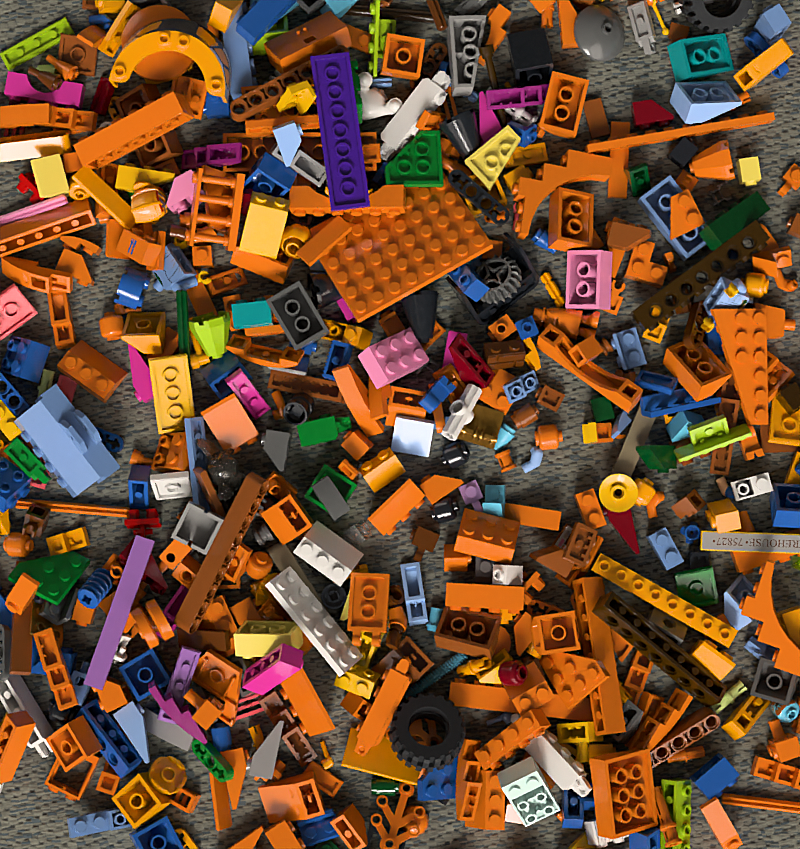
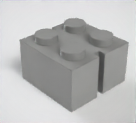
[171,501,225,555]

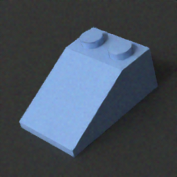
[670,81,742,124]

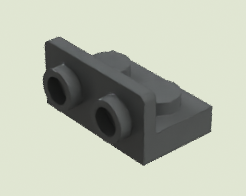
[39,587,79,626]

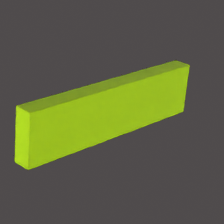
[0,17,75,71]

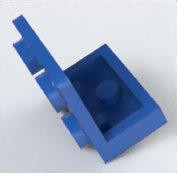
[0,457,31,513]

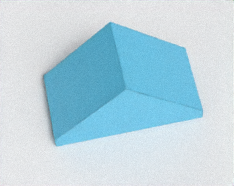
[665,410,704,443]

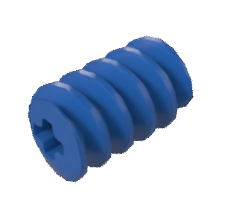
[77,568,114,609]

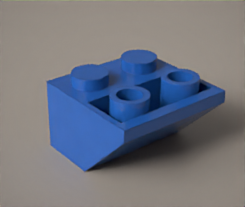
[0,335,50,383]
[200,350,253,400]

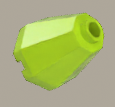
[189,311,230,359]

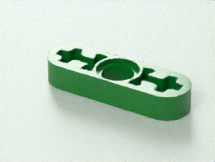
[192,739,234,783]

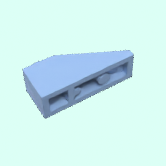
[113,701,151,764]

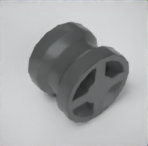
[252,523,274,547]

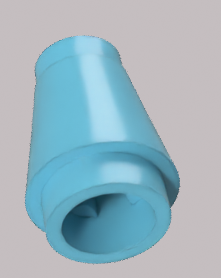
[494,422,516,452]

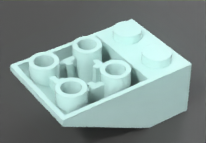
[497,756,561,827]

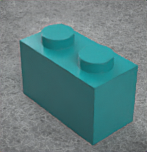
[231,297,274,329]

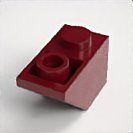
[630,99,674,130]

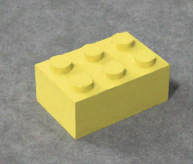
[234,620,303,659]

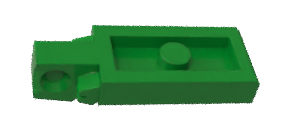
[4,437,52,484]

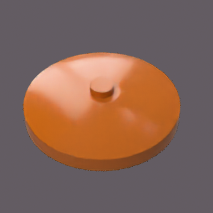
[121,5,194,82]

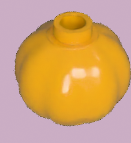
[280,223,312,259]

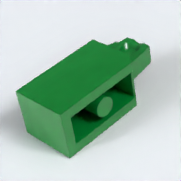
[297,413,352,448]

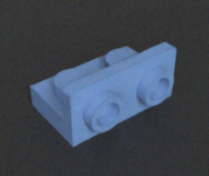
[611,327,648,371]

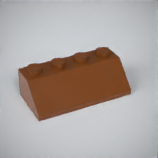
[115,84,184,168]

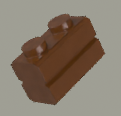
[482,339,526,370]

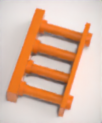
[184,168,245,252]

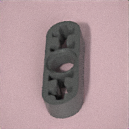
[0,624,11,681]

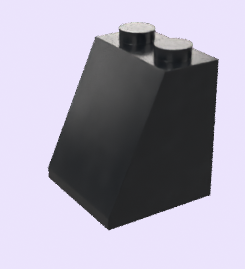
[507,28,553,86]

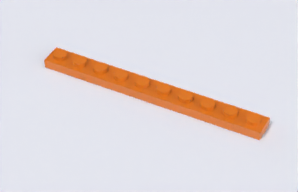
[584,110,775,154]

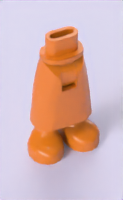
[533,307,600,340]

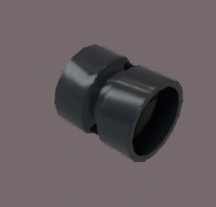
[283,392,315,425]
[321,583,347,609]

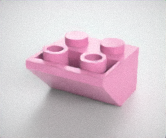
[166,169,206,215]

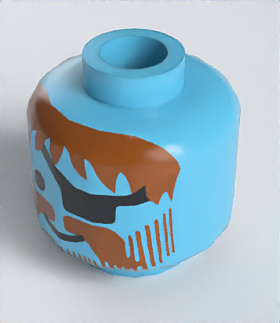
[770,699,800,723]

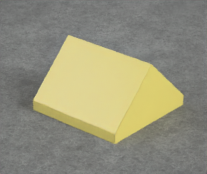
[30,154,69,198]

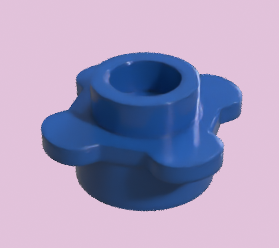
[680,521,701,544]

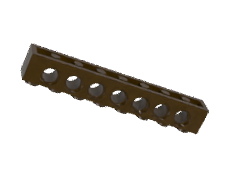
[630,220,770,332]
[592,591,728,707]

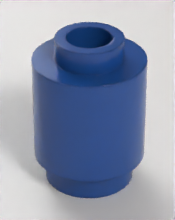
[211,722,232,751]

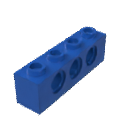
[74,699,143,778]

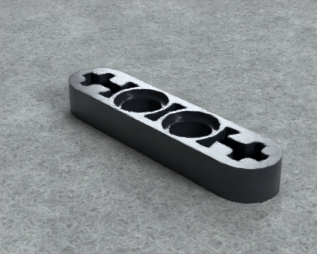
[448,169,510,225]

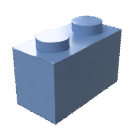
[646,527,684,571]

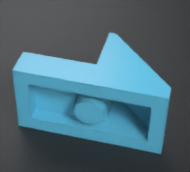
[319,0,358,19]
[482,485,506,518]

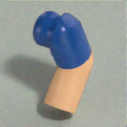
[715,476,735,499]

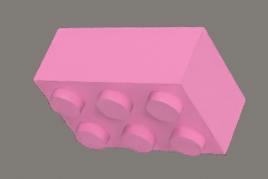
[565,250,612,310]
[358,327,430,389]

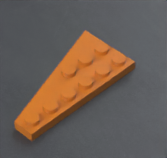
[710,309,768,425]

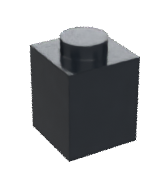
[667,137,699,169]

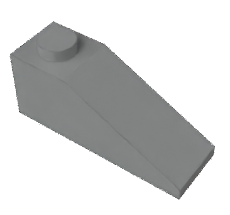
[246,720,284,780]

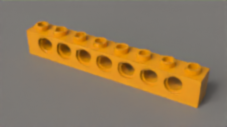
[591,553,738,648]

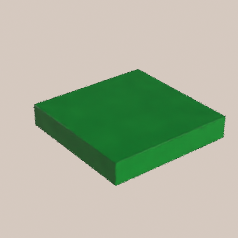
[674,565,719,608]

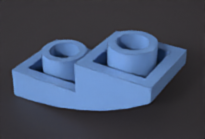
[503,369,540,404]

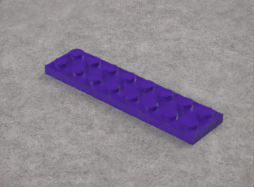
[310,52,370,212]

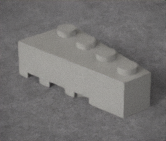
[446,15,487,96]

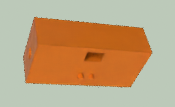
[264,11,352,74]

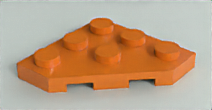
[538,652,610,709]

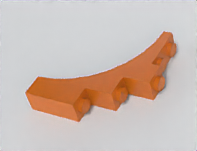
[511,149,613,240]
[739,560,800,676]

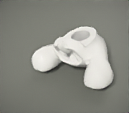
[357,72,403,120]

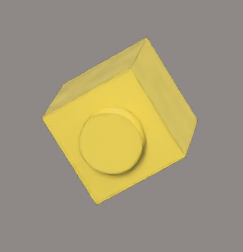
[736,156,762,187]

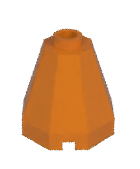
[689,139,735,181]

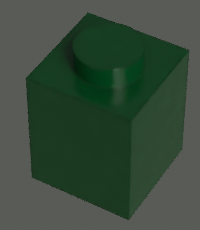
[589,394,615,423]

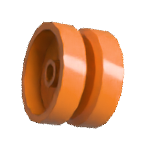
[130,599,175,650]

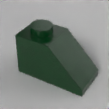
[636,445,677,473]

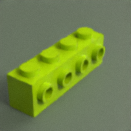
[660,778,692,849]

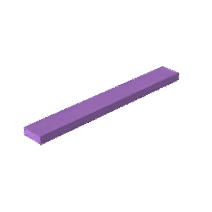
[83,535,155,690]

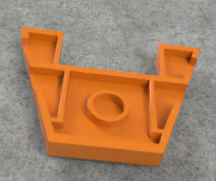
[189,649,243,727]

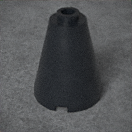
[438,108,481,161]
[307,272,342,310]
[401,290,439,344]

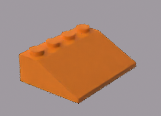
[279,668,335,737]
[589,748,658,839]

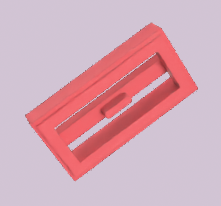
[236,693,265,720]

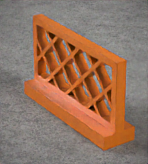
[241,82,319,135]

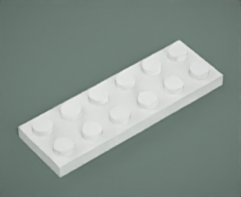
[265,566,363,677]

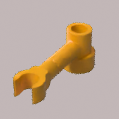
[189,317,210,370]

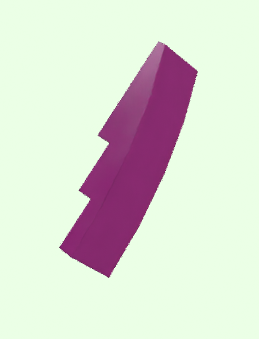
[486,83,549,110]
[182,143,242,171]
[148,680,208,744]

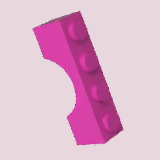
[4,71,86,110]

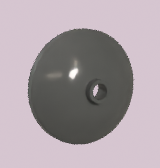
[574,5,625,62]

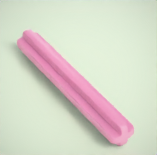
[0,194,68,227]

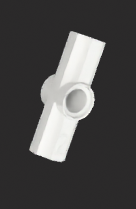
[441,384,482,441]

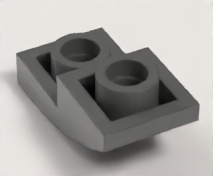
[311,475,350,521]

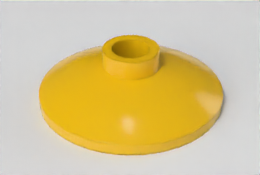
[599,474,638,512]

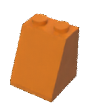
[201,393,260,455]

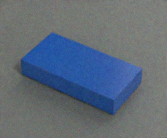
[635,370,678,395]

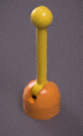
[647,0,669,35]

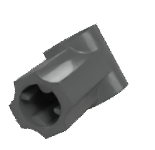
[454,0,491,16]

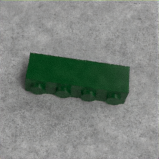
[698,191,771,252]

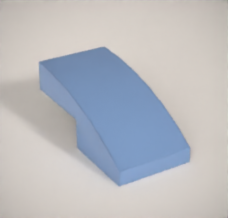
[611,403,638,439]

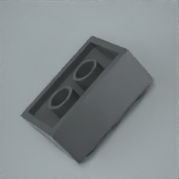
[266,281,330,350]

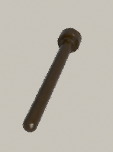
[478,44,507,129]

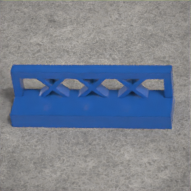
[640,387,721,418]

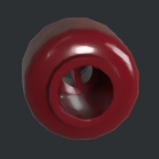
[498,660,528,686]

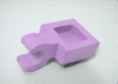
[458,480,484,512]

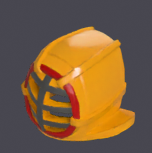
[131,181,167,224]

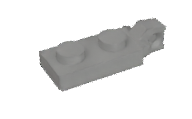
[627,0,656,55]

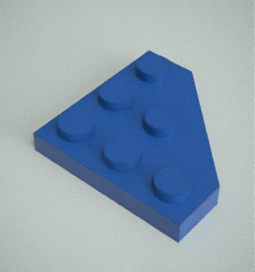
[418,756,458,801]

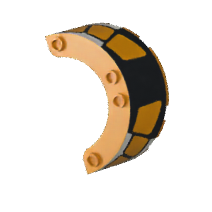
[109,18,231,103]

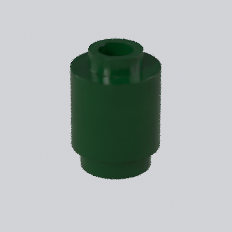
[371,776,399,796]

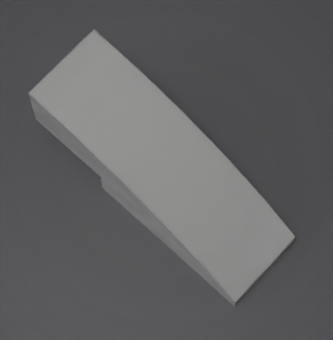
[269,141,326,187]
[142,707,194,751]

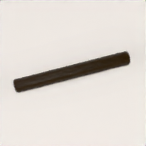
[344,4,435,23]

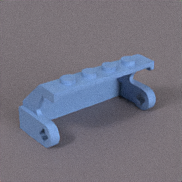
[14,384,120,498]

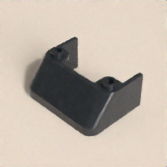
[445,232,539,325]

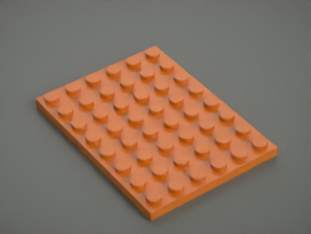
[310,172,493,323]

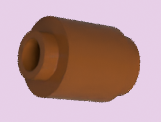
[510,403,540,429]

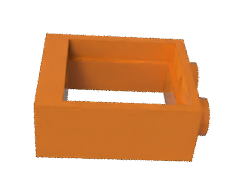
[44,753,102,801]

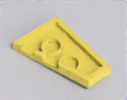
[465,125,521,190]

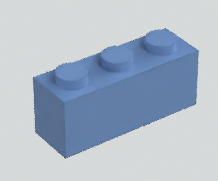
[753,4,792,45]

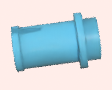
[426,607,443,632]

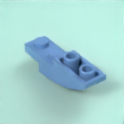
[67,808,149,838]

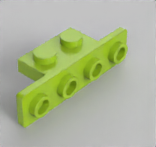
[367,0,396,77]
[674,414,752,462]

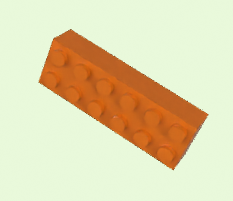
[73,91,195,170]

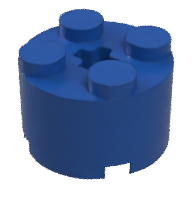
[114,266,151,310]

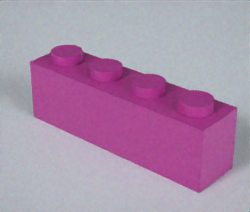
[242,643,304,695]

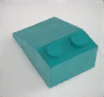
[667,33,734,82]

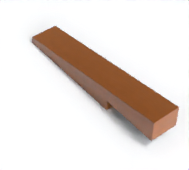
[710,361,740,476]
[267,369,368,404]
[9,561,34,675]

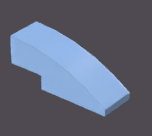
[400,562,428,626]

